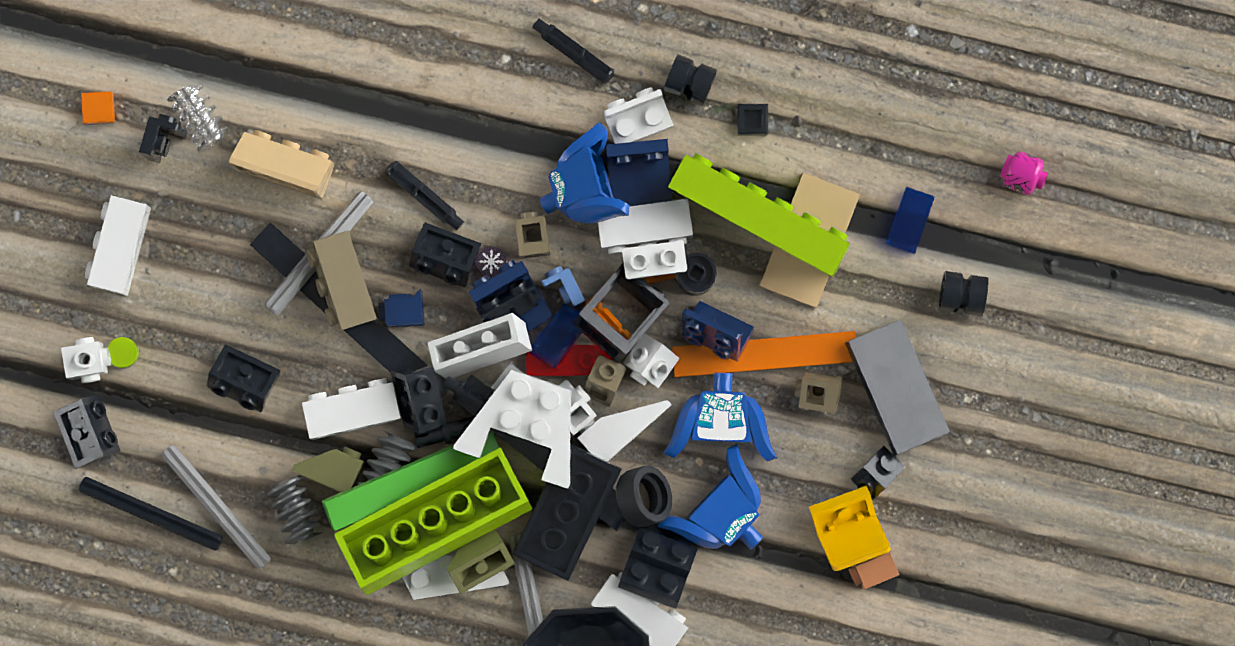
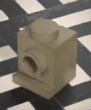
[515,212,551,259]
[795,372,843,414]

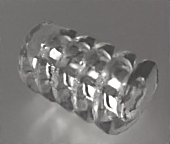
[167,84,229,153]

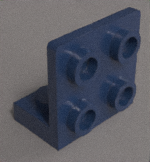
[606,138,673,207]
[682,301,754,362]

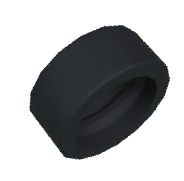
[616,465,672,527]

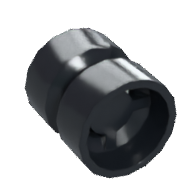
[663,54,718,106]
[676,253,717,296]
[939,271,989,316]

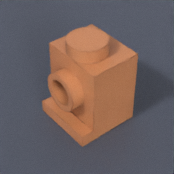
[849,551,899,589]

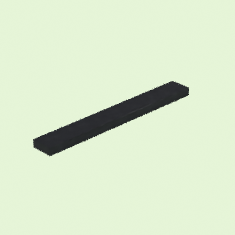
[250,222,449,399]

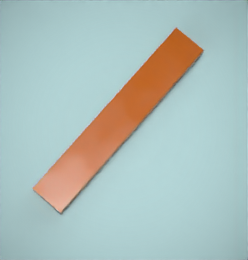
[672,331,856,378]

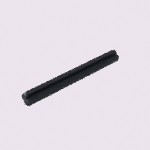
[79,477,223,551]

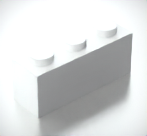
[85,195,151,296]
[598,199,693,255]
[428,313,532,379]
[302,378,402,440]
[591,572,688,646]

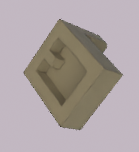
[584,355,626,407]

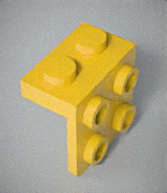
[808,486,891,571]

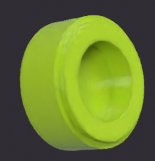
[108,337,139,368]

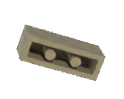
[306,230,377,331]

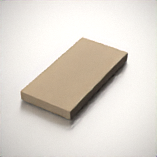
[759,173,860,309]

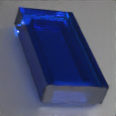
[885,186,935,255]
[529,303,582,368]

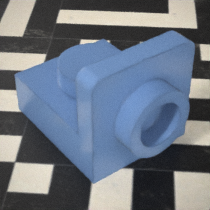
[541,266,585,308]

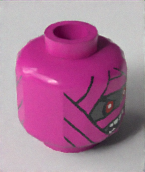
[1000,151,1048,195]

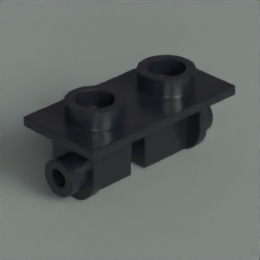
[476,278,542,323]

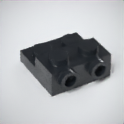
[618,526,698,609]

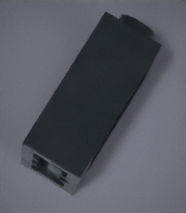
[571,262,670,363]

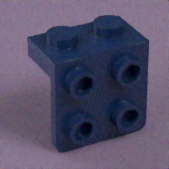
[469,260,552,332]

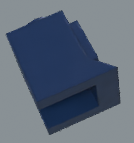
[379,289,425,328]

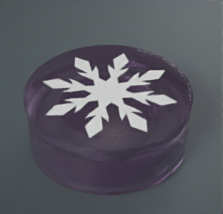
[476,246,507,278]

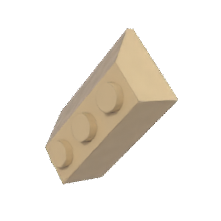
[228,130,334,199]

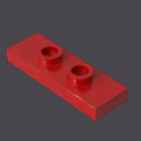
[526,345,616,376]

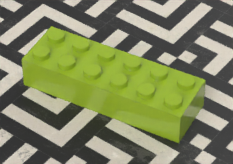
[668,153,851,277]
[334,447,533,596]

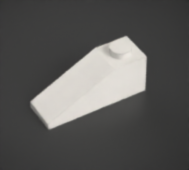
[577,401,672,461]

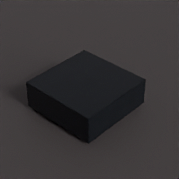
[737,104,768,136]

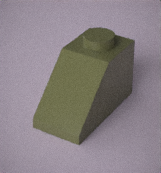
[292,447,366,492]
[447,529,515,594]

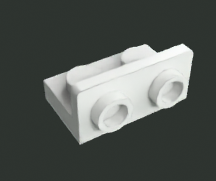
[603,87,674,144]
[622,241,687,279]

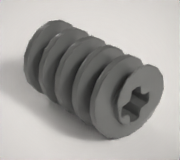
[356,430,416,485]
[267,475,323,544]

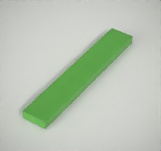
[322,430,499,531]

